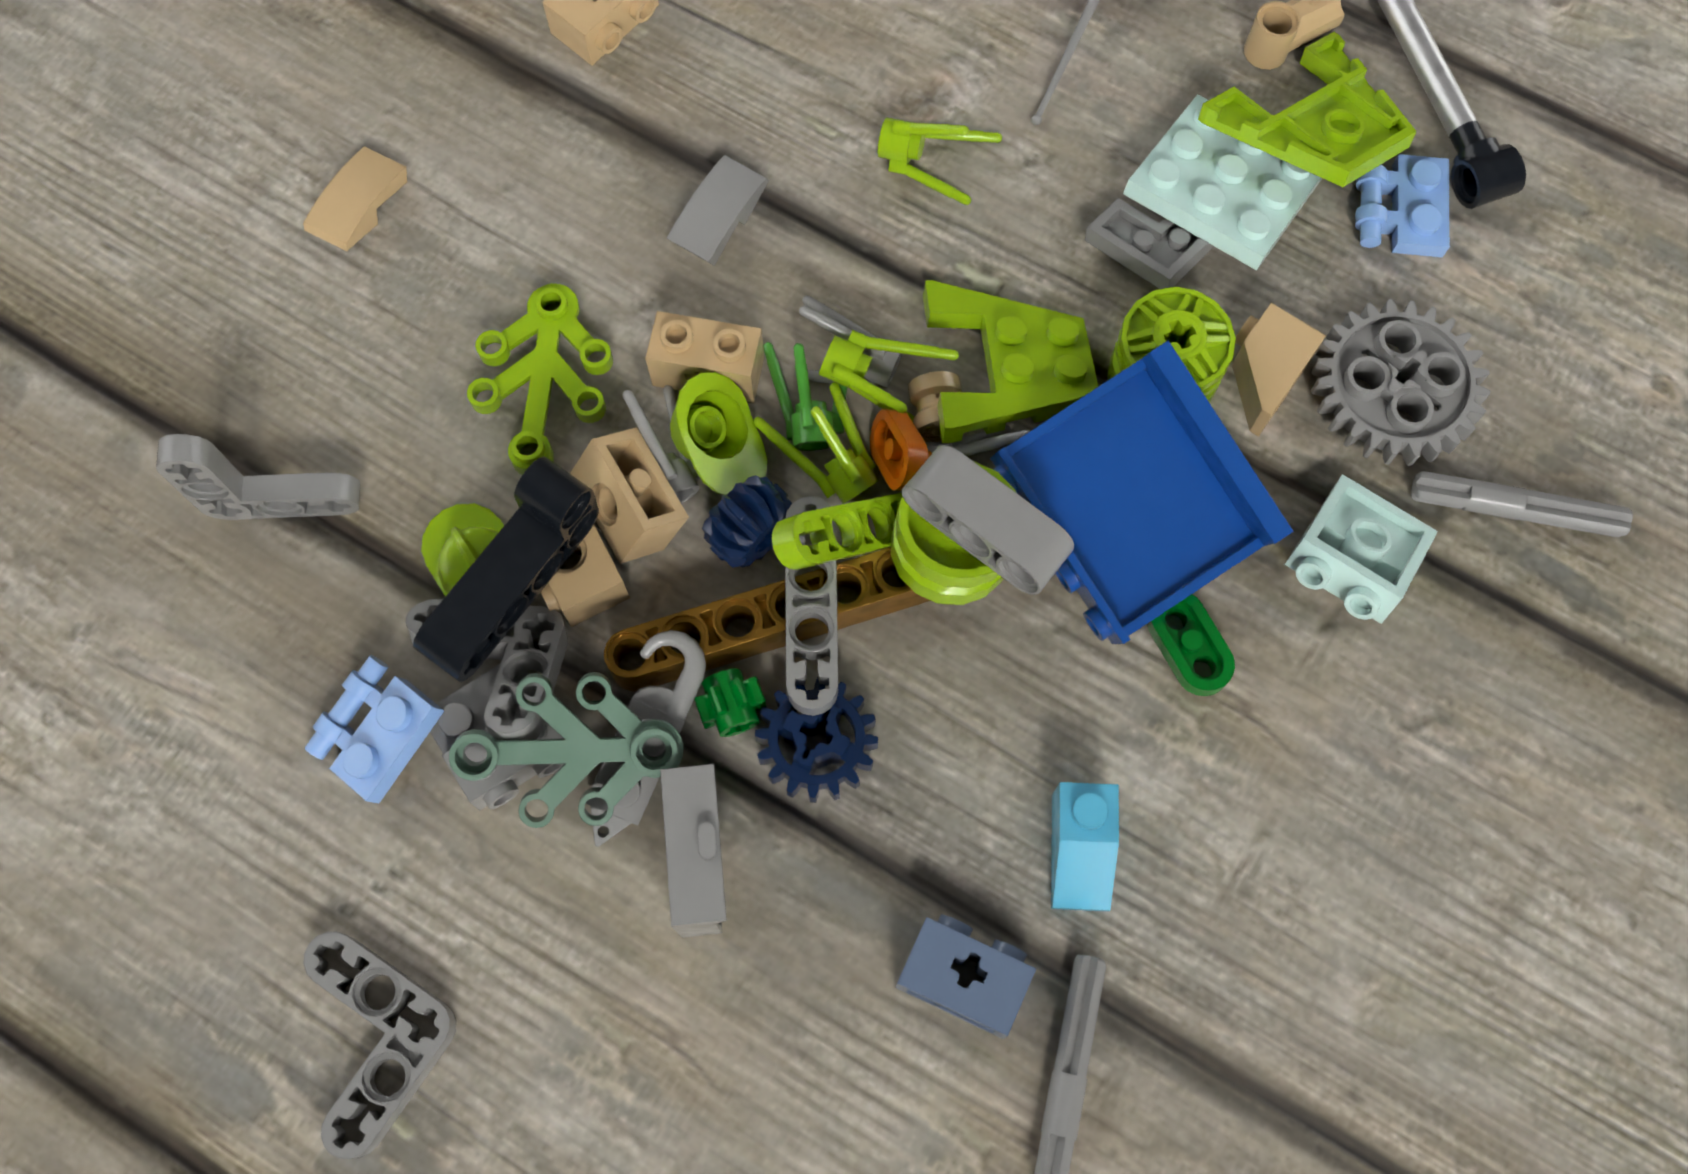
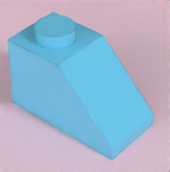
[1051,782,1119,912]

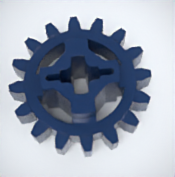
[755,677,878,803]

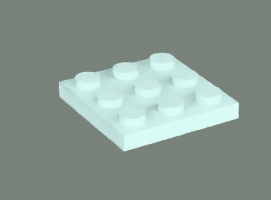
[1123,94,1322,271]

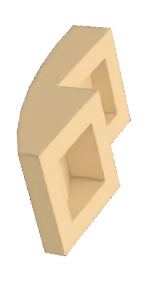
[303,146,407,251]

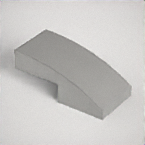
[667,155,769,266]

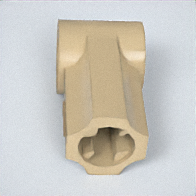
[1244,0,1345,70]

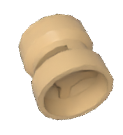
[908,371,962,442]

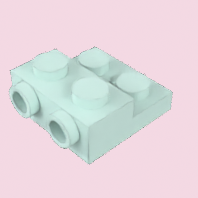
[1285,474,1438,624]

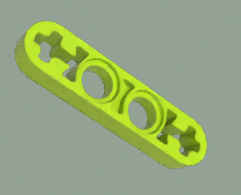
[772,493,903,570]

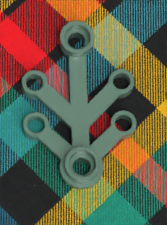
[449,672,684,828]

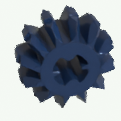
[702,475,792,568]

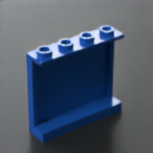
[990,340,1294,644]

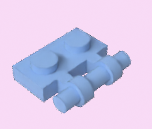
[1355,154,1450,258]
[305,655,444,804]

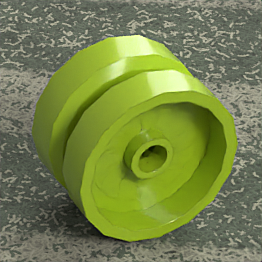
[891,462,1016,605]

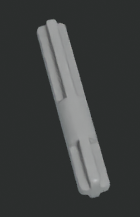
[1411,471,1633,537]
[1034,955,1106,1174]

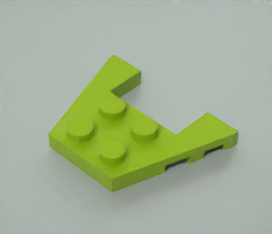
[1198,31,1417,187]
[923,280,1098,443]

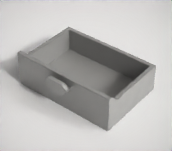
[660,764,727,938]

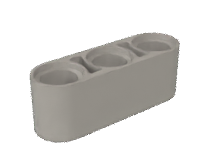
[902,445,1074,595]

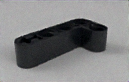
[413,456,599,682]

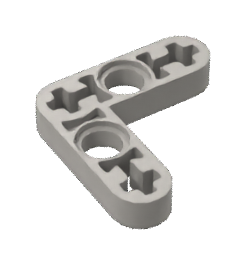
[156,434,360,520]
[405,599,568,740]
[303,932,457,1159]

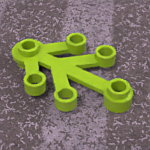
[467,283,613,475]

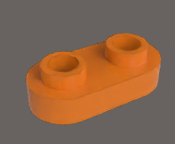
[870,409,932,491]

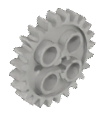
[1311,299,1491,466]

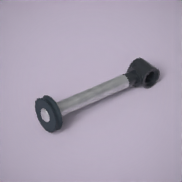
[1377,0,1526,209]

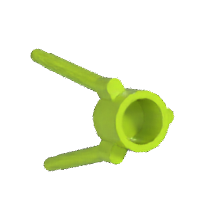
[878,117,1002,205]
[819,330,959,422]
[754,382,879,504]

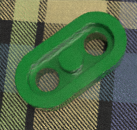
[1147,594,1235,696]

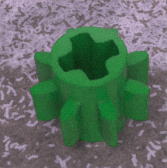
[694,668,767,737]

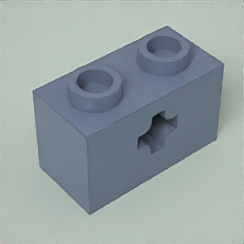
[895,914,1036,1039]

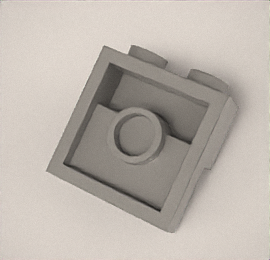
[430,664,565,811]

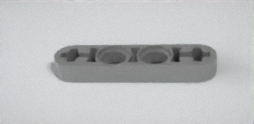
[785,496,838,716]

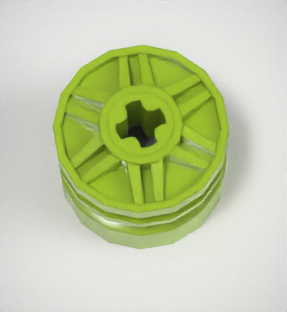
[1107,286,1236,403]

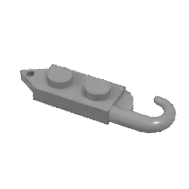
[586,630,706,847]

